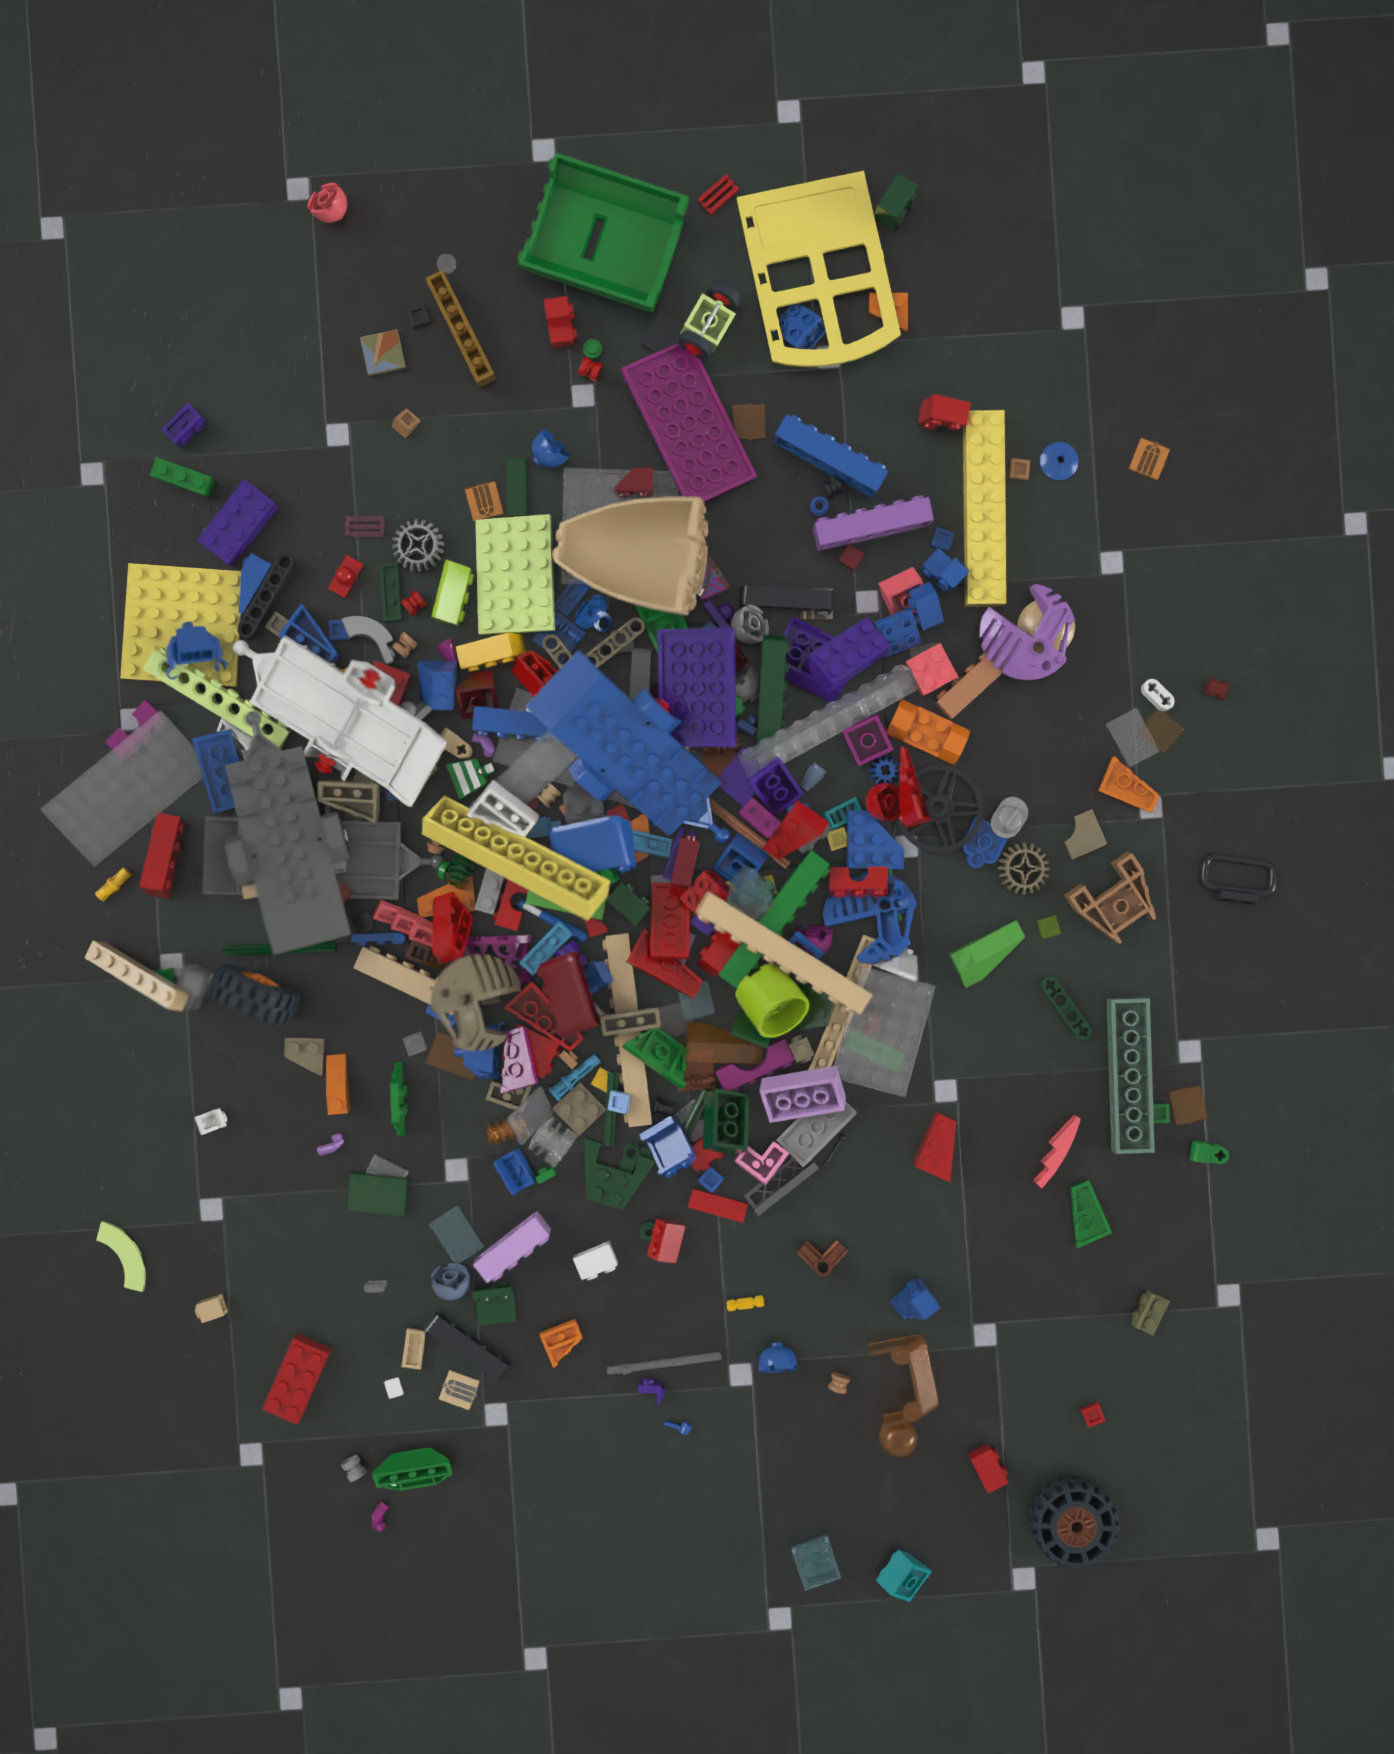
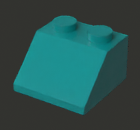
[876,1549,932,1602]

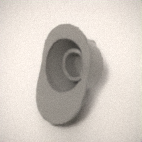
[991,797,1028,838]

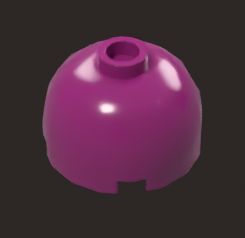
[794,924,833,956]

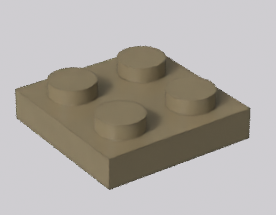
[552,1081,606,1136]

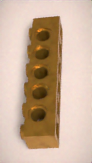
[425,270,496,388]

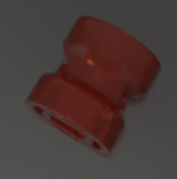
[1204,677,1230,700]

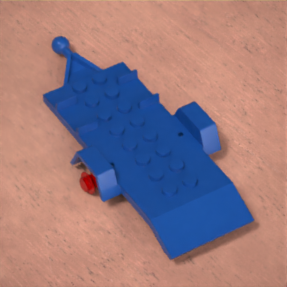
[526,650,730,843]

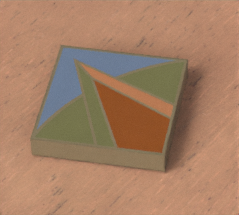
[360,329,406,376]

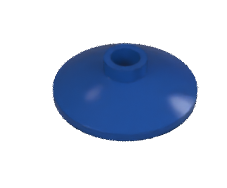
[1040,442,1078,481]

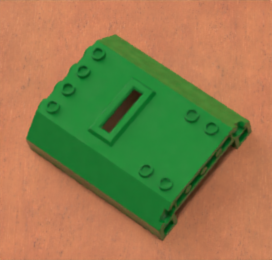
[517,152,689,313]

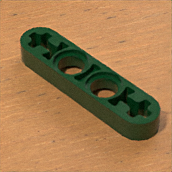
[1040,976,1092,1040]

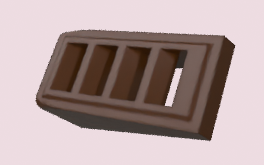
[404,940,444,970]

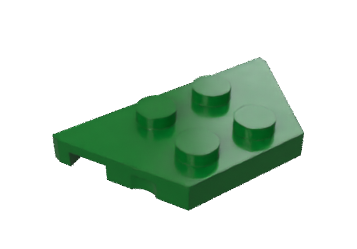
[635,605,689,653]
[622,1028,686,1089]
[390,1062,408,1136]

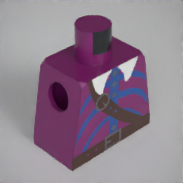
[695,556,730,602]

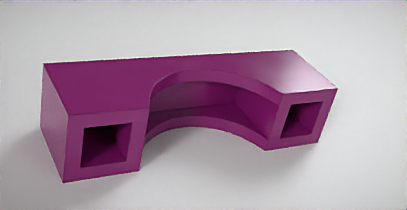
[715,1037,795,1092]

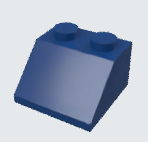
[712,833,769,891]

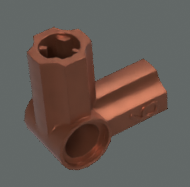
[796,1240,848,1276]

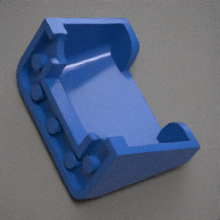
[549,816,636,873]

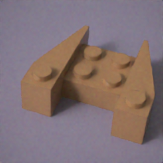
[1064,852,1156,944]

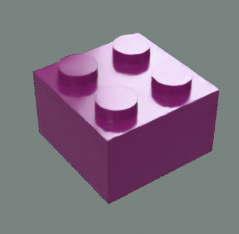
[842,714,894,766]

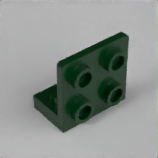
[472,1283,517,1326]

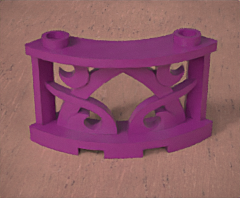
[453,934,532,985]

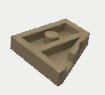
[284,1037,325,1076]

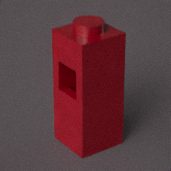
[671,835,700,887]

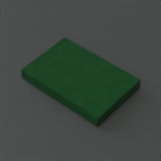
[348,1172,408,1216]

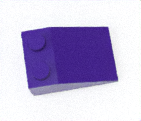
[747,756,804,817]

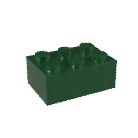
[703,1088,749,1155]

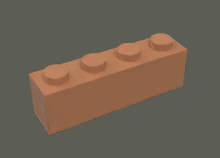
[935,651,1002,720]

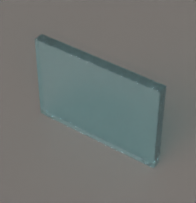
[429,1205,485,1264]

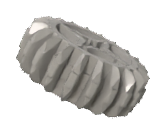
[392,519,444,572]

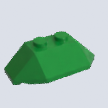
[372,1447,453,1491]

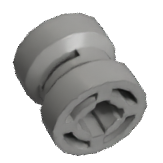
[341,1455,367,1482]

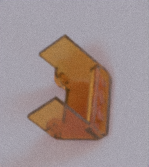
[868,1335,938,1427]

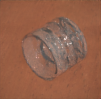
[528,1116,578,1168]

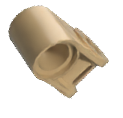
[440,727,473,760]

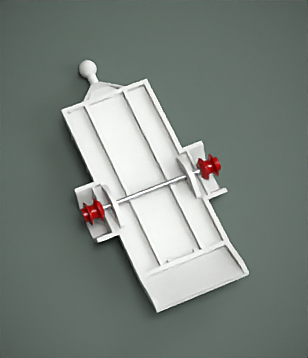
[233,636,447,807]

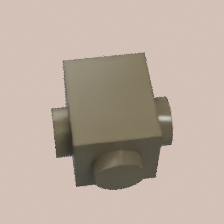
[788,1034,814,1064]

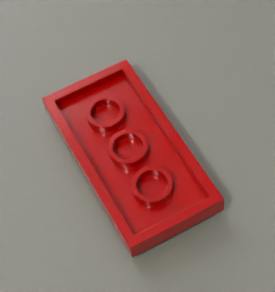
[650,882,690,959]

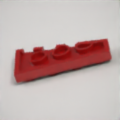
[626,928,703,999]

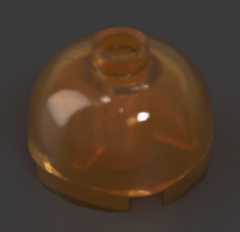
[879,1418,918,1458]

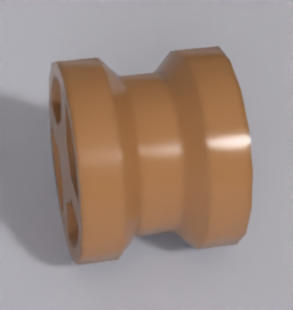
[828,1372,850,1394]

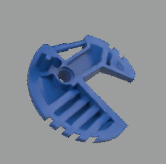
[823,871,917,964]

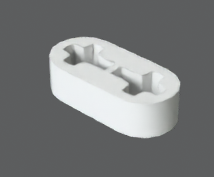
[1141,679,1175,711]

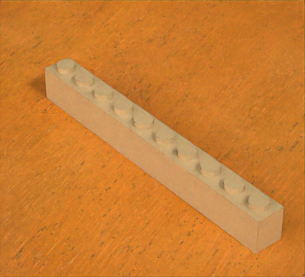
[695,891,873,1015]
[602,933,652,1127]

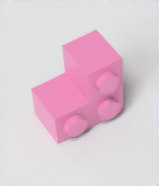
[735,1141,789,1186]

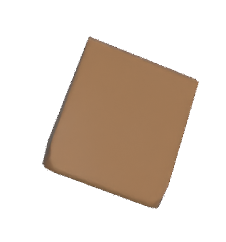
[392,408,421,438]

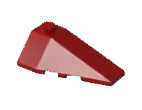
[899,747,931,828]

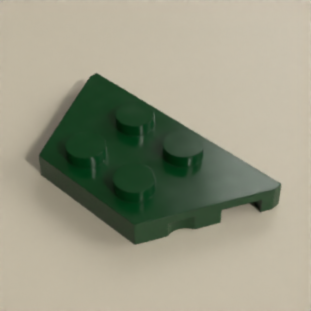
[789,982,835,1032]

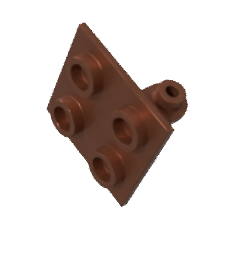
[702,737,741,777]
[677,1050,716,1092]

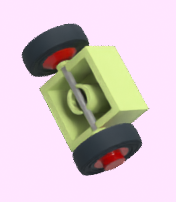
[678,281,741,359]

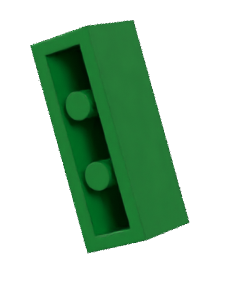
[150,457,216,499]

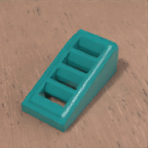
[820,797,863,831]

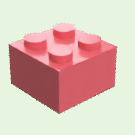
[904,643,958,696]

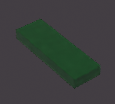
[506,458,527,517]
[379,562,403,622]

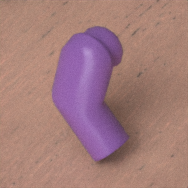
[472,733,496,757]
[317,1133,344,1156]

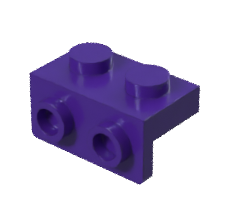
[161,403,206,447]

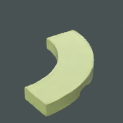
[96,1221,146,1292]

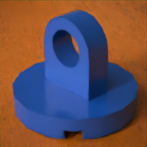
[575,595,612,632]

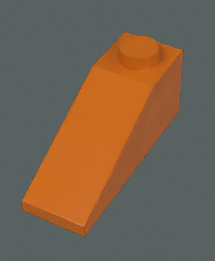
[326,1054,351,1115]

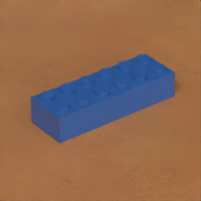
[773,414,888,498]

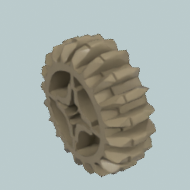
[998,843,1050,895]

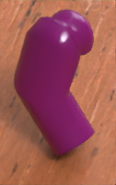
[371,1501,389,1532]

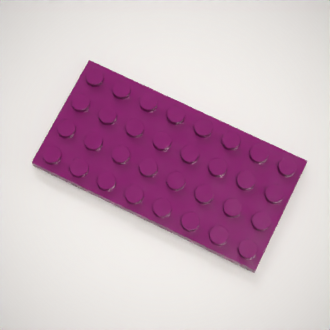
[620,343,757,502]

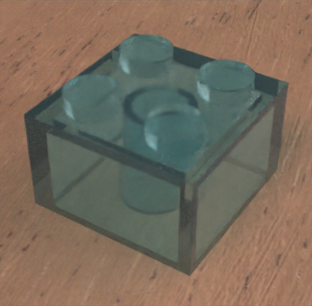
[726,865,776,922]
[791,1534,841,1591]

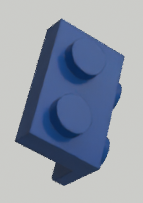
[493,1147,537,1196]

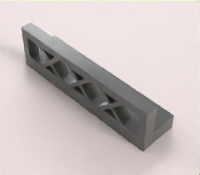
[744,1157,819,1216]

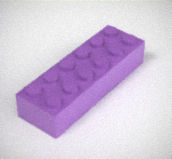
[813,495,934,551]

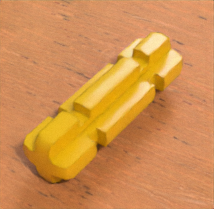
[726,1296,764,1312]

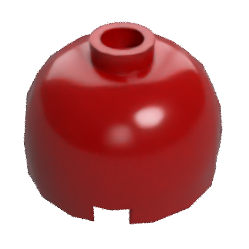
[866,783,900,821]

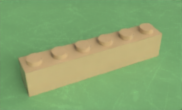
[85,941,190,1011]
[354,946,466,1016]

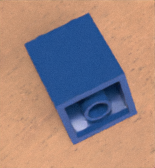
[418,660,457,710]

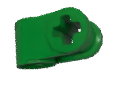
[1190,1140,1229,1164]

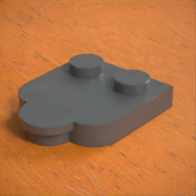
[563,781,605,823]

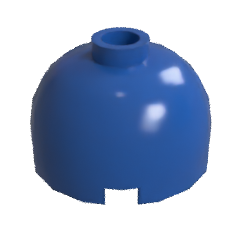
[532,429,570,468]
[759,1343,797,1373]

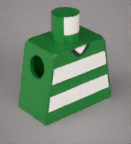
[446,758,495,800]

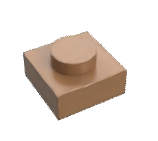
[559,1049,579,1069]

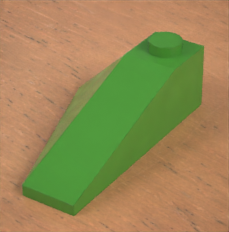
[948,920,1025,988]

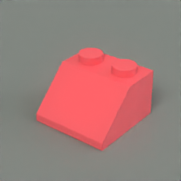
[878,567,923,615]

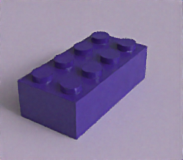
[197,479,279,567]
[804,617,891,694]

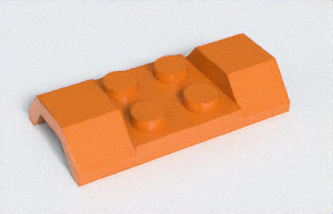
[886,699,970,765]

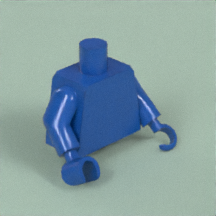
[166,622,227,679]
[454,1022,508,1081]

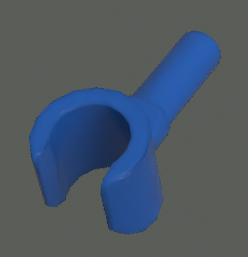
[664,1421,692,1435]

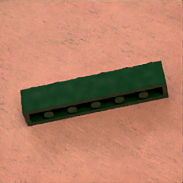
[756,635,790,753]

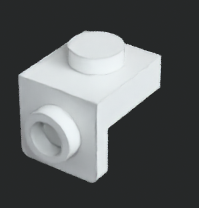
[194,1108,227,1135]

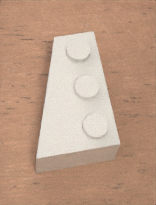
[466,780,539,837]

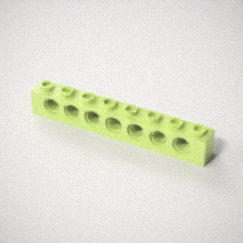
[143,647,292,749]

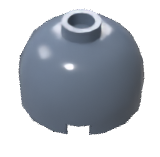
[431,1263,470,1301]

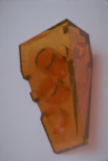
[685,1022,763,1064]

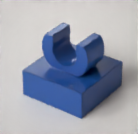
[736,714,757,736]

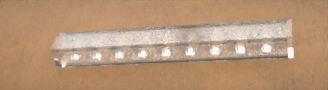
[737,664,919,778]

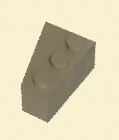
[318,779,380,824]

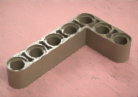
[543,618,645,669]

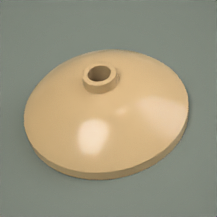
[1017,601,1075,653]

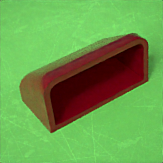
[537,951,601,1037]

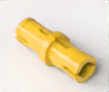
[95,867,132,902]

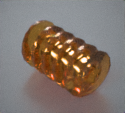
[486,1113,528,1147]

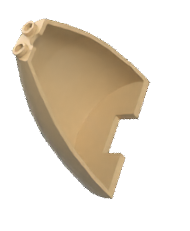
[552,497,708,615]

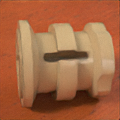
[536,783,561,809]

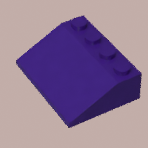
[783,616,847,704]

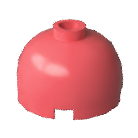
[308,183,348,223]

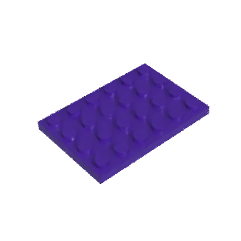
[658,628,736,747]

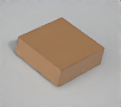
[1008,458,1031,480]

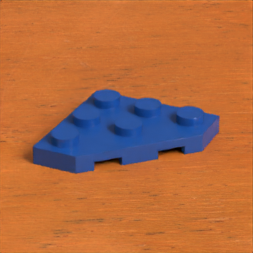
[847,810,904,870]

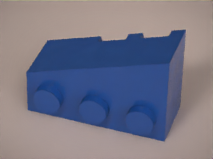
[279,603,341,664]
[890,1278,940,1320]

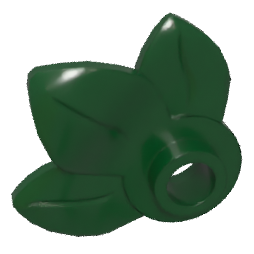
[619,1142,654,1177]

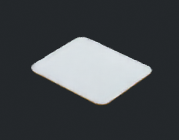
[384,1377,403,1399]

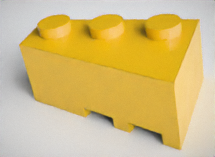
[456,633,526,672]

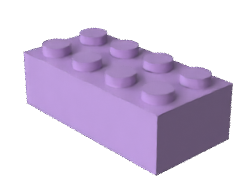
[760,1066,846,1123]
[473,1211,551,1283]

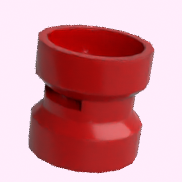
[578,356,603,382]
[401,589,428,616]

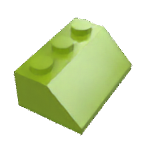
[432,560,474,627]

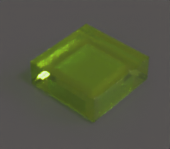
[1036,915,1061,939]

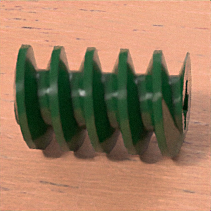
[444,853,478,890]

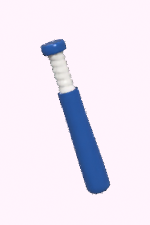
[517,898,588,943]

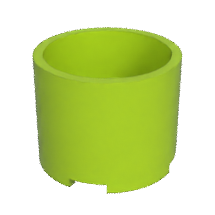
[735,963,809,1038]

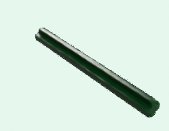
[222,941,337,956]

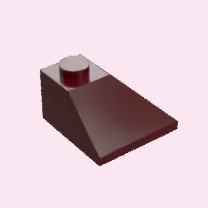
[455,670,499,719]

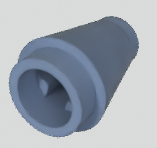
[799,762,826,791]

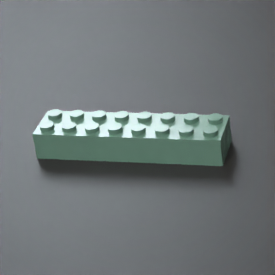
[1106,997,1155,1154]

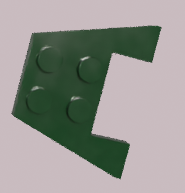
[584,1138,656,1210]

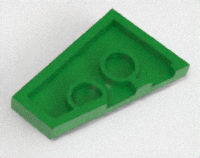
[1070,1179,1112,1248]

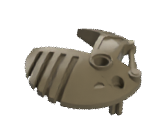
[430,954,521,1051]

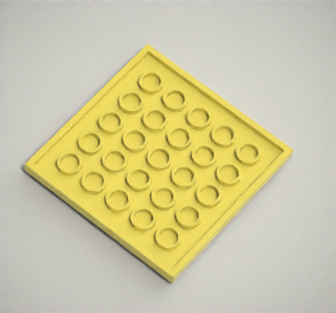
[120,563,242,687]

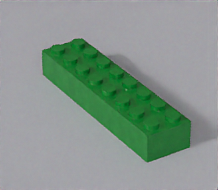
[718,850,830,989]

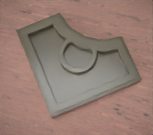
[1064,809,1107,860]

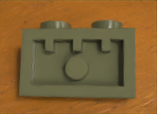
[1131,1290,1170,1335]

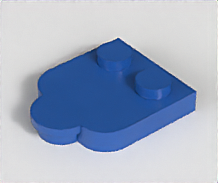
[962,816,1008,868]

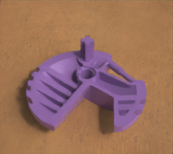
[979,584,1075,680]

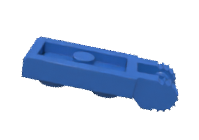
[351,932,407,946]

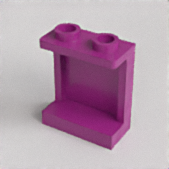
[738,798,781,838]

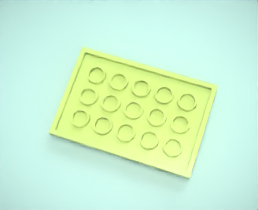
[475,514,555,635]

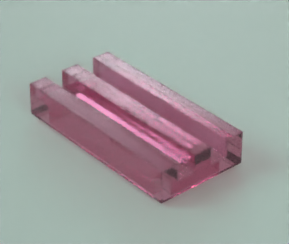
[345,516,385,537]

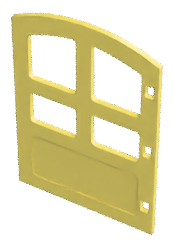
[736,171,901,367]

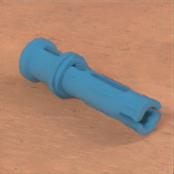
[548,1053,601,1101]

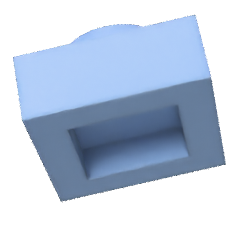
[608,1090,631,1114]

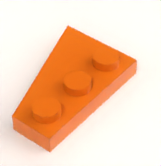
[1098,756,1160,813]
[417,873,477,917]

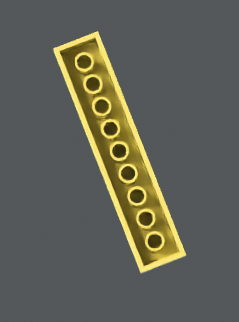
[963,410,1006,607]
[422,795,610,920]

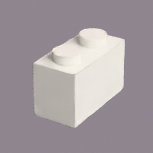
[573,1241,618,1281]

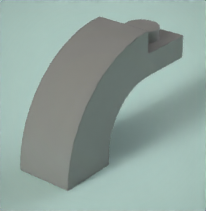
[342,616,395,665]

